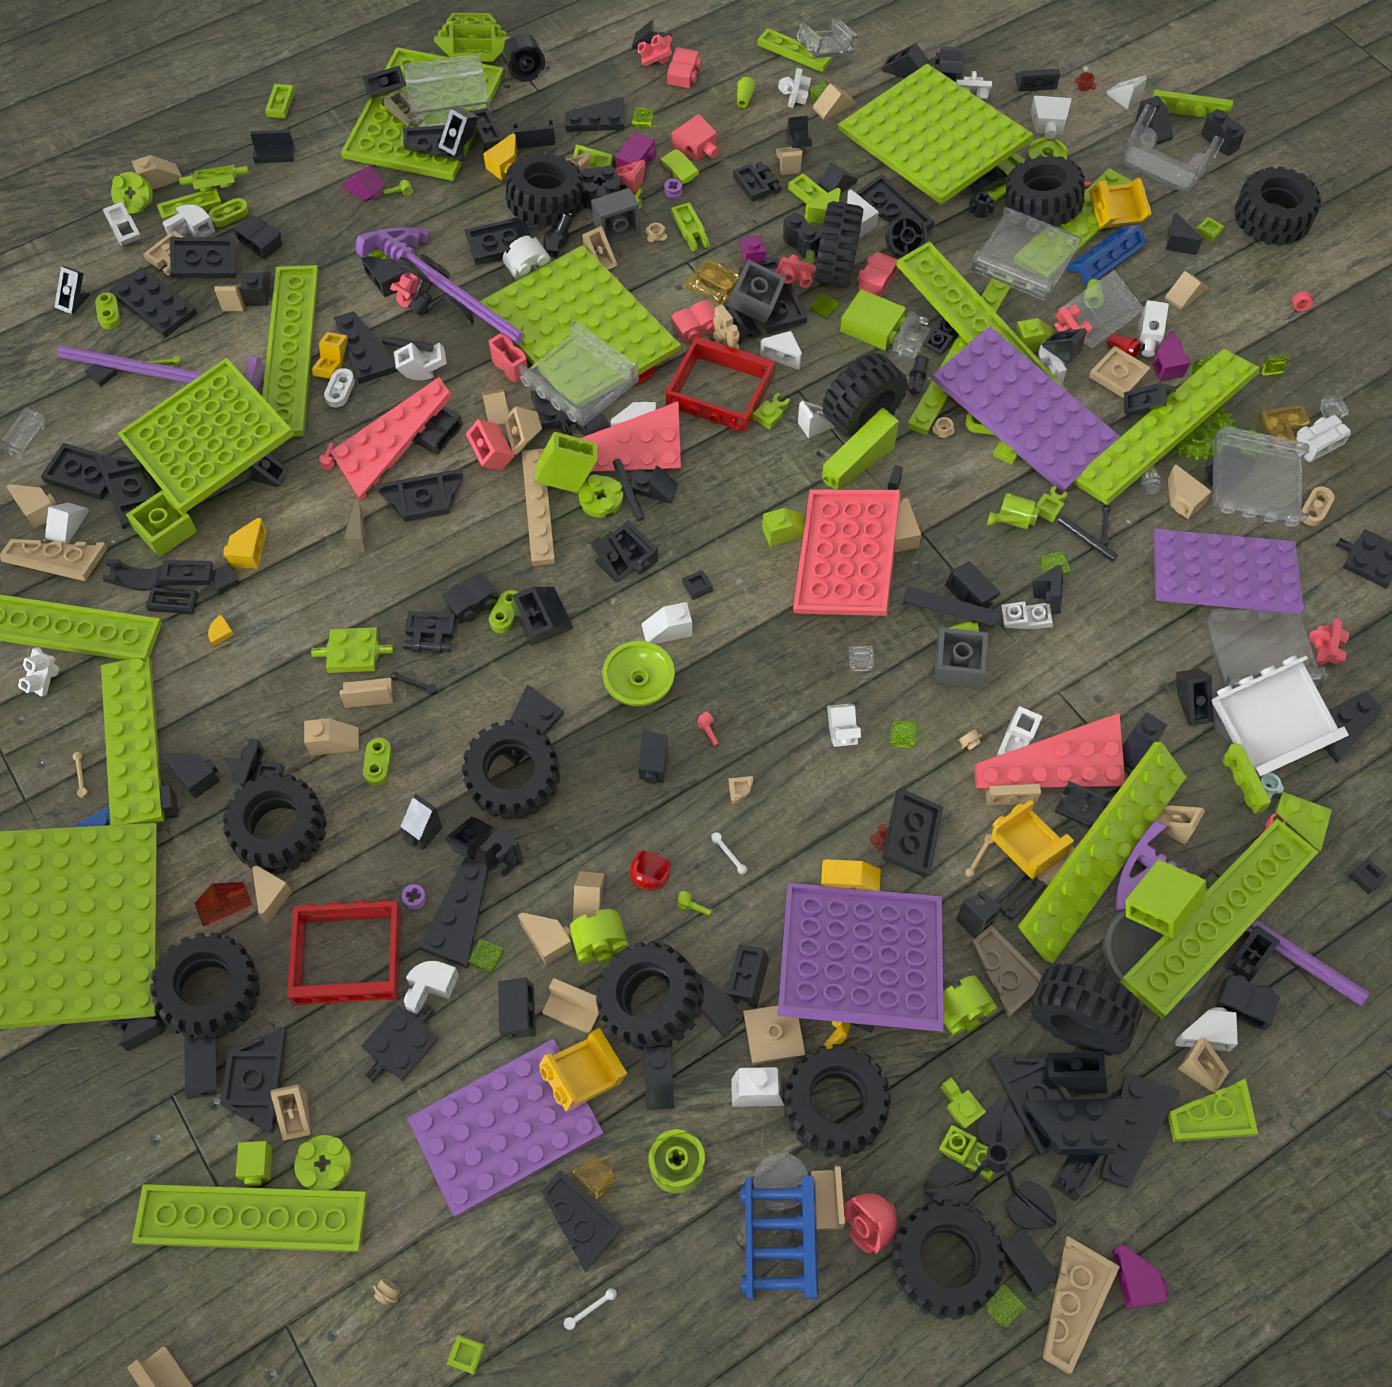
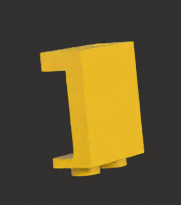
[1089,178,1152,229]
[990,800,1074,880]
[539,1028,627,1112]

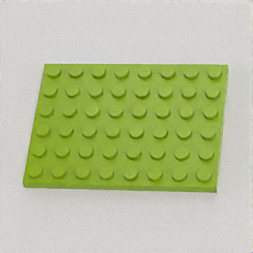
[341,47,505,181]
[838,64,1033,204]
[479,245,681,412]
[0,823,157,1029]

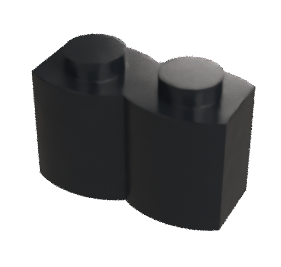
[935,46,964,82]
[1201,109,1245,156]
[783,212,821,260]
[233,215,282,259]
[414,407,463,455]
[443,572,499,623]
[1214,974,1280,1030]

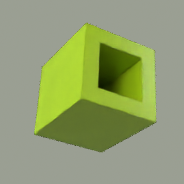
[236,1141,273,1186]

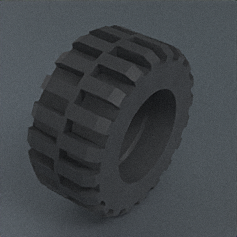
[506,153,583,227]
[1005,155,1085,229]
[1234,167,1321,245]
[815,201,864,287]
[822,353,908,438]
[462,720,560,820]
[223,773,327,874]
[150,932,260,1039]
[596,941,704,1050]
[1030,963,1143,1056]
[784,1044,891,1158]
[891,1199,1006,1320]

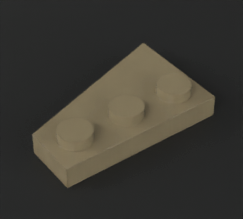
[971,925,1042,1018]

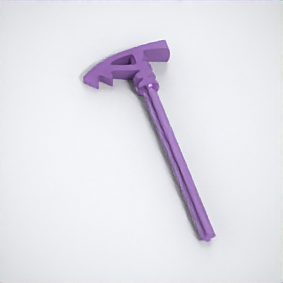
[356,227,525,344]
[57,345,265,390]
[1115,820,1369,1006]

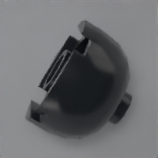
[885,214,928,257]

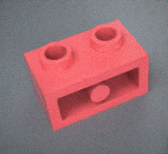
[466,419,514,471]

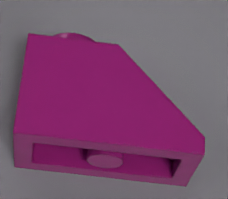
[341,164,385,201]
[738,236,766,266]
[1112,1245,1169,1310]

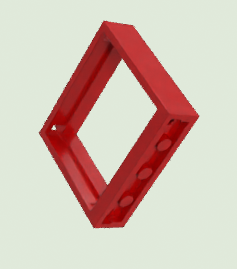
[665,336,775,432]
[287,899,401,1005]

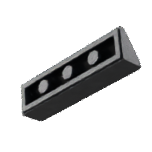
[903,587,999,626]

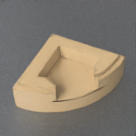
[728,776,753,804]

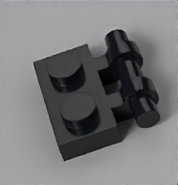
[733,161,782,202]
[403,611,456,654]

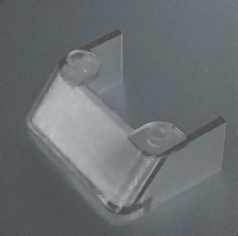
[1121,104,1225,192]

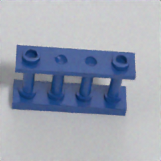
[740,1176,819,1301]

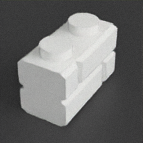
[1294,415,1351,462]

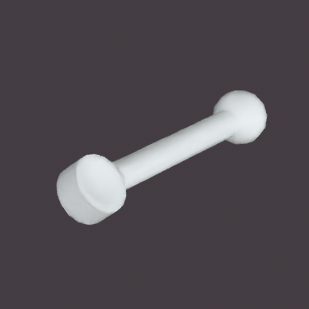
[711,833,747,874]
[564,1288,617,1330]

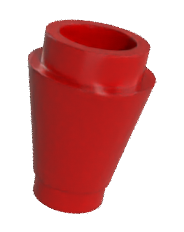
[1107,333,1141,358]

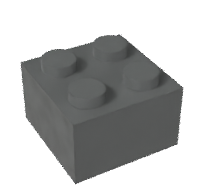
[591,188,640,244]
[727,260,786,323]
[934,627,988,688]

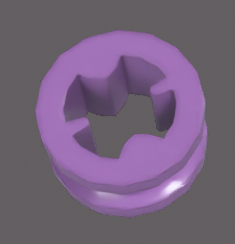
[664,179,682,199]
[402,884,426,909]

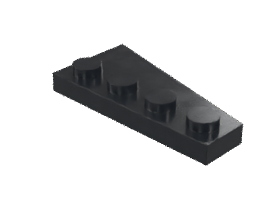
[856,174,934,231]
[1099,1073,1180,1189]

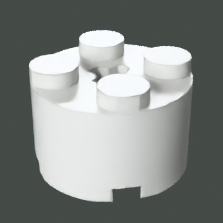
[503,236,551,281]

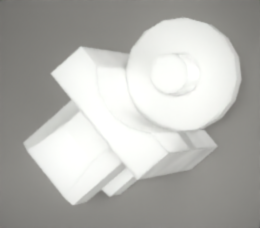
[778,68,811,108]
[956,71,992,102]
[18,647,59,697]

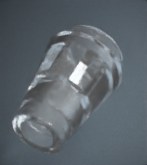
[1140,464,1163,495]

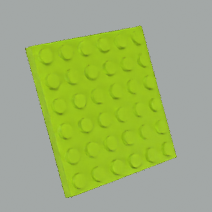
[117,358,295,514]

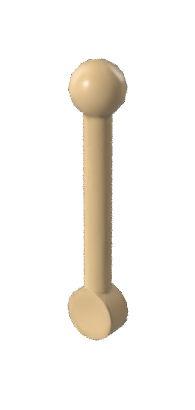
[73,752,88,799]
[965,834,994,878]

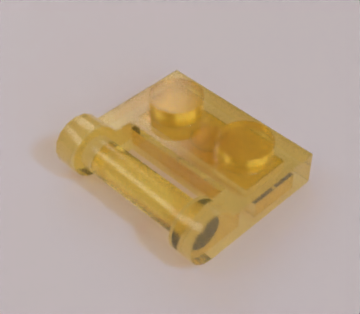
[685,258,740,305]

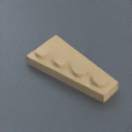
[0,539,107,581]
[1043,1236,1120,1374]

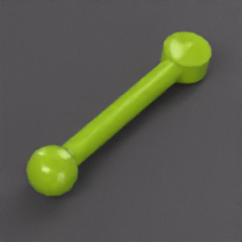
[139,356,182,365]

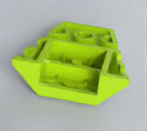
[434,13,510,62]

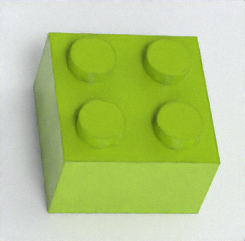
[126,490,197,558]

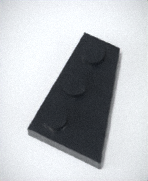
[566,97,624,132]
[403,125,465,162]
[502,684,564,765]
[1324,690,1382,764]
[541,1170,623,1273]

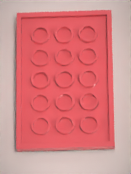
[793,490,901,616]

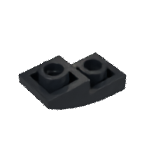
[923,317,959,355]

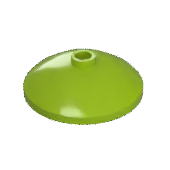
[602,641,675,706]

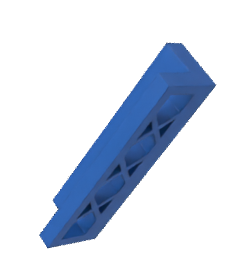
[1067,225,1147,284]

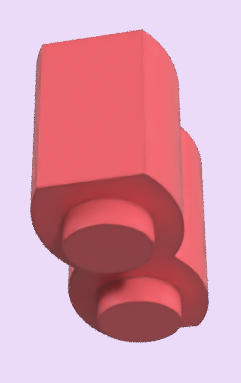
[667,47,702,89]
[857,252,898,297]
[671,300,715,343]
[488,333,529,383]

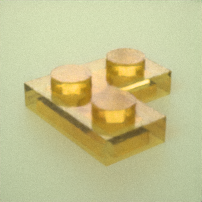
[1258,404,1310,451]

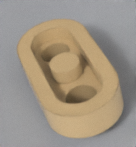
[1300,487,1334,526]

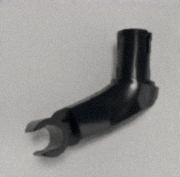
[543,210,575,262]

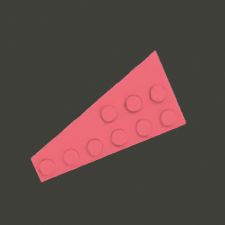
[330,377,452,501]
[580,402,681,473]
[974,713,1125,790]

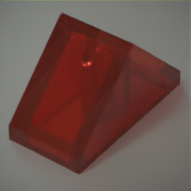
[194,882,252,927]

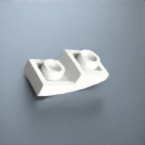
[1002,601,1053,629]

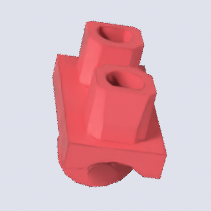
[638,34,672,66]
[774,255,816,288]
[390,273,425,307]
[1054,305,1093,338]
[1309,618,1349,665]

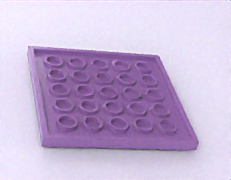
[778,883,944,1032]

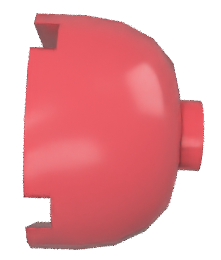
[844,1193,897,1254]

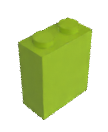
[840,289,907,350]
[535,432,597,493]
[1125,859,1206,939]

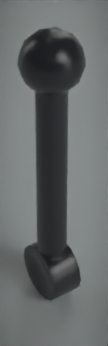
[1100,505,1111,546]
[390,671,437,695]

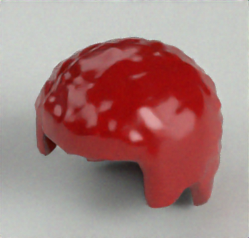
[629,850,671,891]

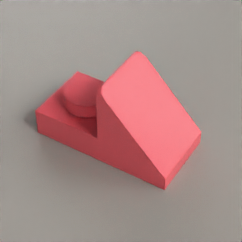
[614,160,645,195]

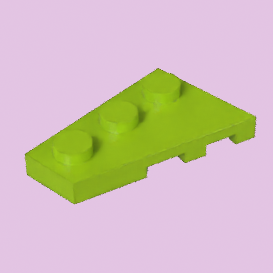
[1168,1079,1258,1142]

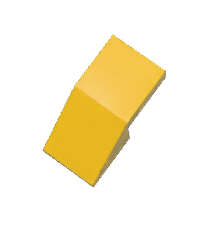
[312,332,348,379]
[821,859,881,891]

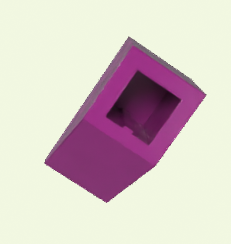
[1152,331,1190,382]

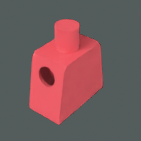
[671,114,719,161]

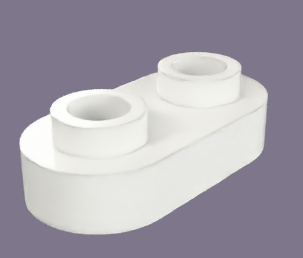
[324,369,355,408]

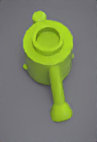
[986,493,1040,530]

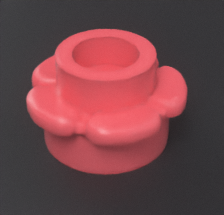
[1292,292,1314,311]

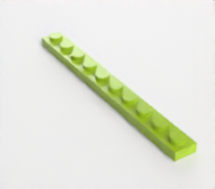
[907,275,1013,436]

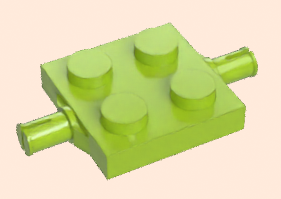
[179,164,249,191]
[311,627,394,673]

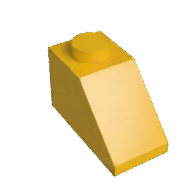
[483,133,517,180]
[224,518,267,569]

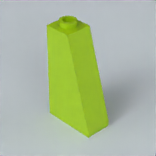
[822,408,899,490]

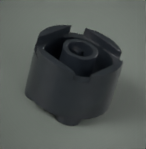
[502,34,545,82]
[582,166,621,210]

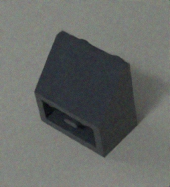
[511,587,573,646]

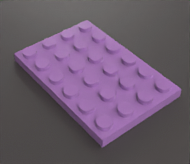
[1153,529,1304,614]
[407,1039,604,1219]

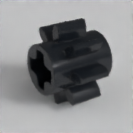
[969,192,995,218]

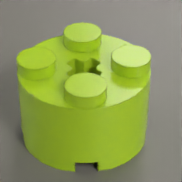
[570,909,629,964]
[943,975,998,1037]
[649,1129,705,1193]

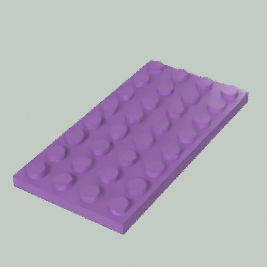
[931,326,1121,493]

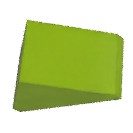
[805,188,841,224]

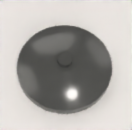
[1103,909,1210,1003]

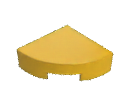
[208,615,234,647]

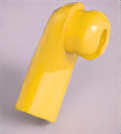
[823,1021,851,1049]

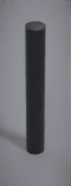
[382,336,434,352]
[612,458,645,521]
[1058,515,1118,562]

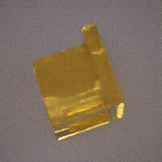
[571,1156,616,1199]

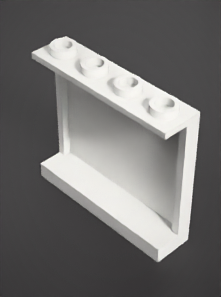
[1211,655,1349,777]

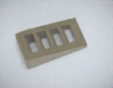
[384,89,424,127]
[344,501,366,552]

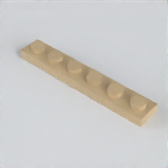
[522,448,555,566]

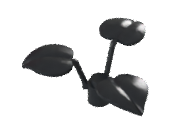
[395,254,474,325]
[923,1100,1057,1230]

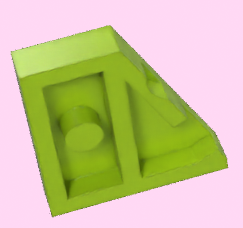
[1274,792,1332,854]

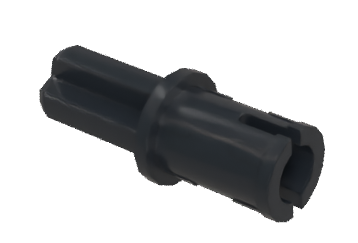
[908,355,929,395]

